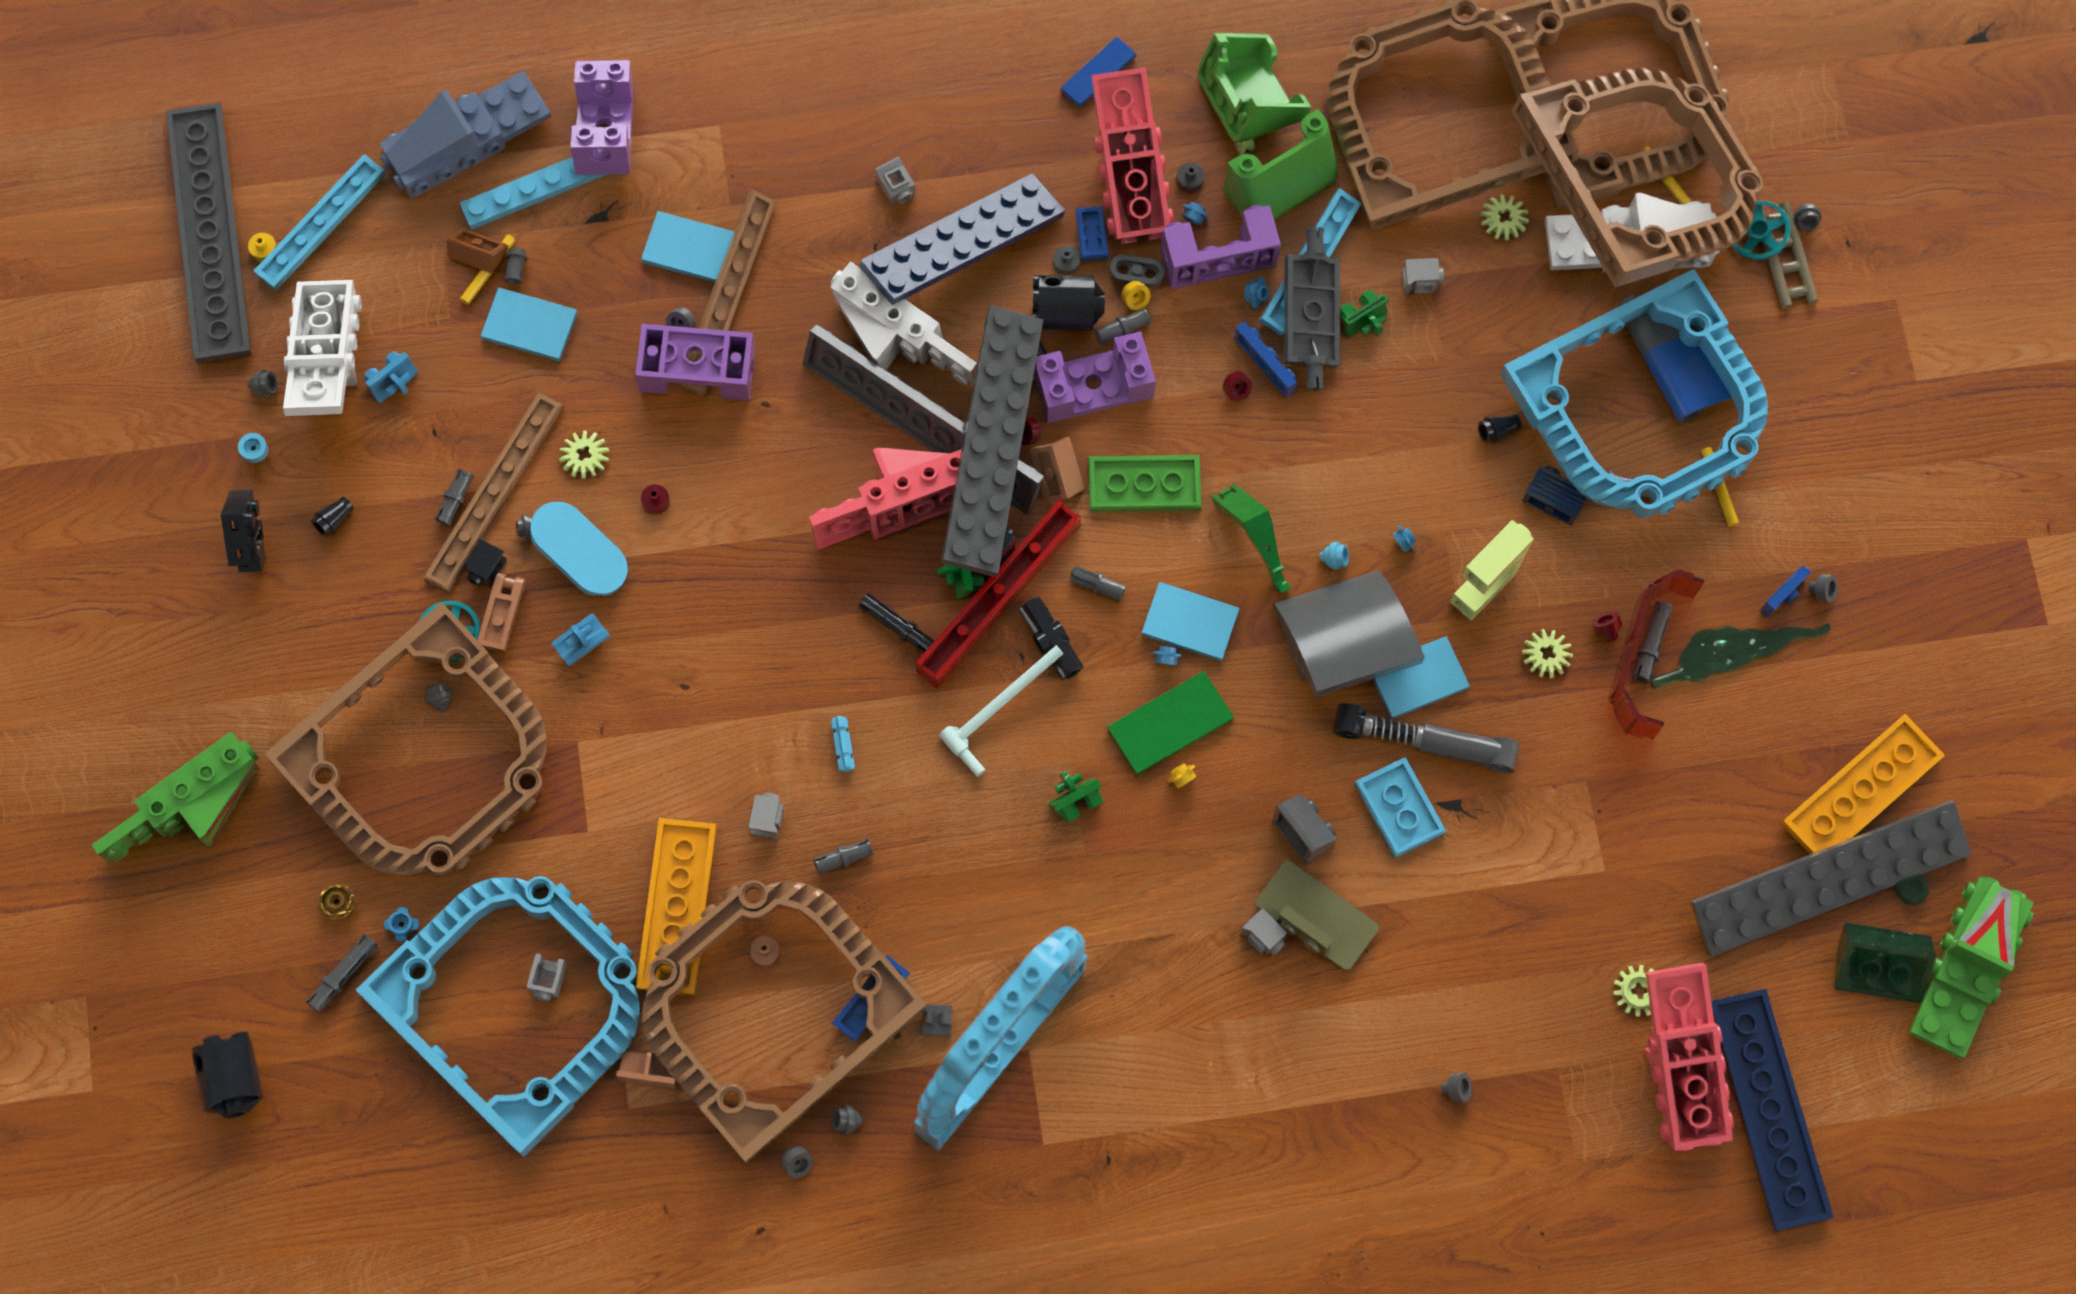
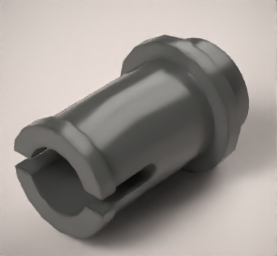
[504,247,528,285]

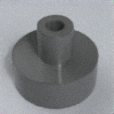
[1176,163,1204,192]
[1053,246,1080,275]
[666,307,695,328]
[1809,574,1838,603]
[1441,1072,1472,1103]
[781,1147,813,1179]

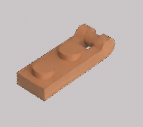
[477,573,526,653]

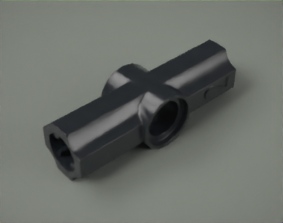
[1019,596,1084,681]

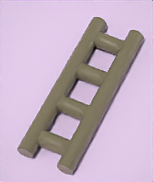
[1762,202,1819,309]

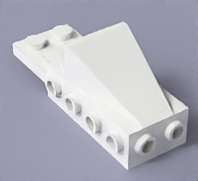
[1545,193,1719,272]
[830,261,977,386]
[283,280,362,416]

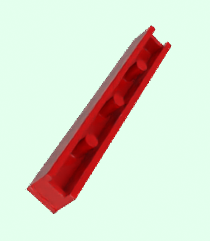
[916,499,1081,689]

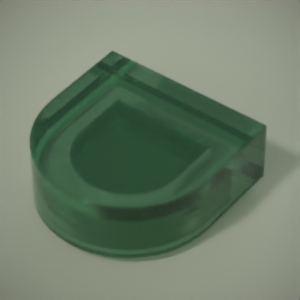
[1893,873,1929,906]

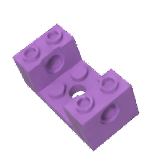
[571,60,634,175]
[1160,205,1281,289]
[635,324,756,401]
[1033,331,1156,424]

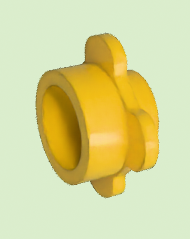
[1167,763,1196,788]

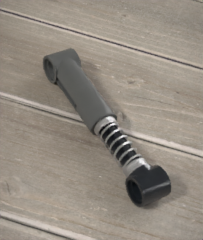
[1332,703,1520,773]

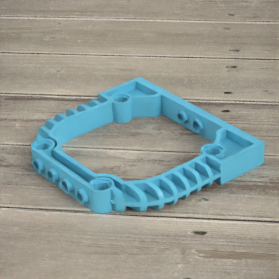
[1500,269,1768,518]
[356,876,640,1158]
[914,926,1088,1151]

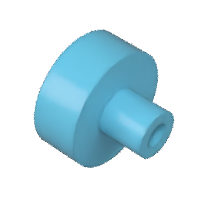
[238,433,268,463]

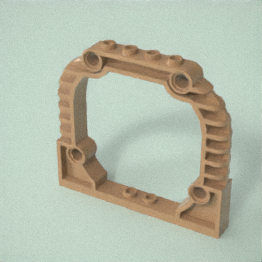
[1327,0,1578,231]
[1494,0,1729,210]
[1511,68,1763,287]
[264,602,547,876]
[642,880,927,1163]

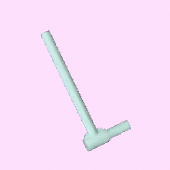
[939,645,1064,777]

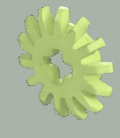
[1480,195,1529,240]
[559,431,609,479]
[1522,629,1573,678]
[1613,965,1654,1017]

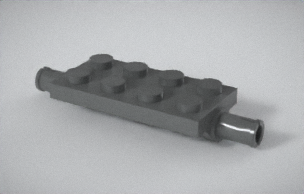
[1284,227,1340,392]

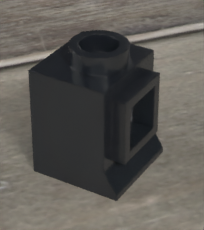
[465,539,507,588]

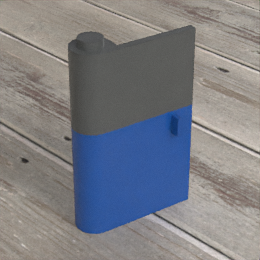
[1620,296,1733,424]

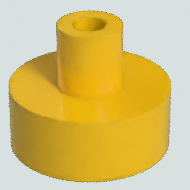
[248,233,277,262]
[1121,281,1151,311]

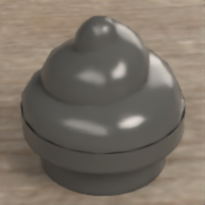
[1794,203,1822,231]
[247,370,278,398]
[424,682,453,712]
[832,1105,864,1135]

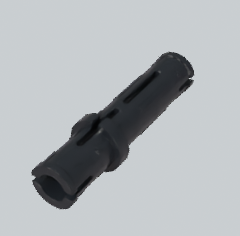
[858,593,935,654]

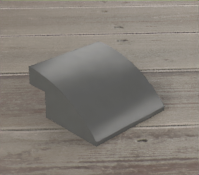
[1273,570,1425,698]

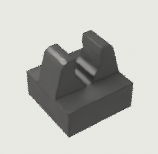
[922,1005,952,1037]

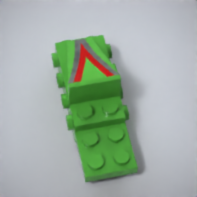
[91,731,260,863]
[1907,876,2034,1060]

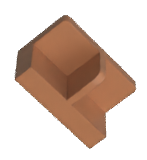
[1030,437,1084,502]
[616,1051,678,1090]

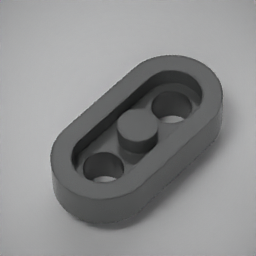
[1110,254,1164,288]

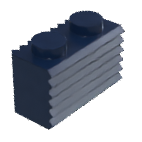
[1522,465,1587,526]

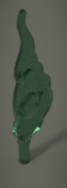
[1650,624,1831,689]

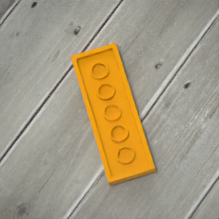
[1781,714,1945,854]
[636,818,717,996]

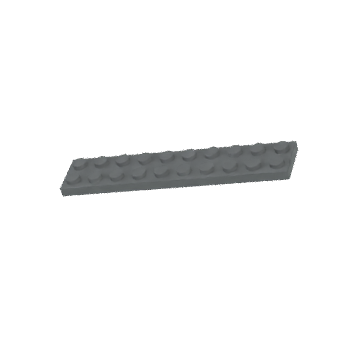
[166,102,252,363]
[941,305,1043,577]
[802,324,1044,515]
[1690,800,1971,957]

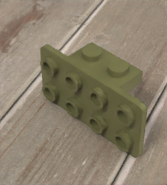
[1255,861,1379,971]

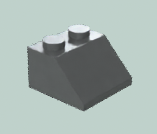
[1272,794,1337,866]

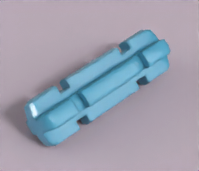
[830,716,855,772]

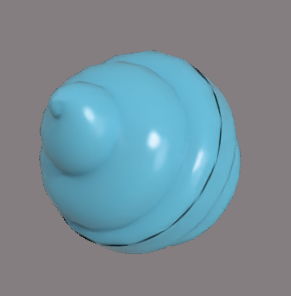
[1319,542,1349,570]

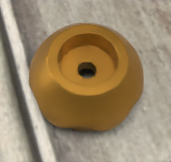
[318,883,355,920]

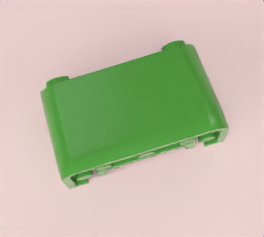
[1197,33,1311,141]
[1223,109,1338,220]

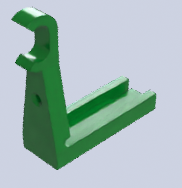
[1211,484,1292,594]

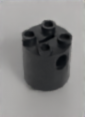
[1032,275,1105,330]
[191,1032,264,1119]

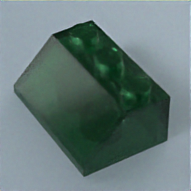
[1834,922,1936,1003]

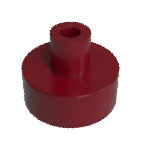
[1223,371,1252,401]
[1021,417,1042,446]
[641,484,670,514]
[1592,612,1623,641]

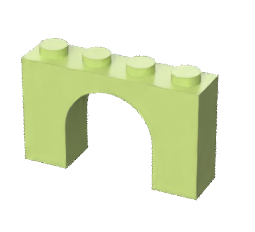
[1450,520,1534,620]

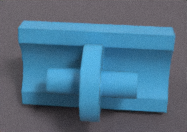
[364,351,419,403]
[551,613,610,666]

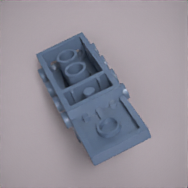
[379,71,552,199]

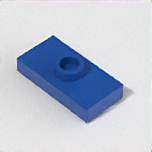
[1075,206,1108,262]
[1761,566,1811,618]

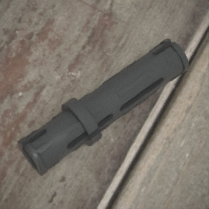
[1632,601,1673,684]
[305,934,378,1013]

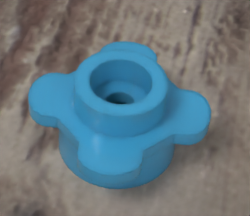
[1182,202,1209,225]
[1244,276,1269,309]
[1393,524,1417,553]
[1153,646,1181,665]
[384,907,419,942]

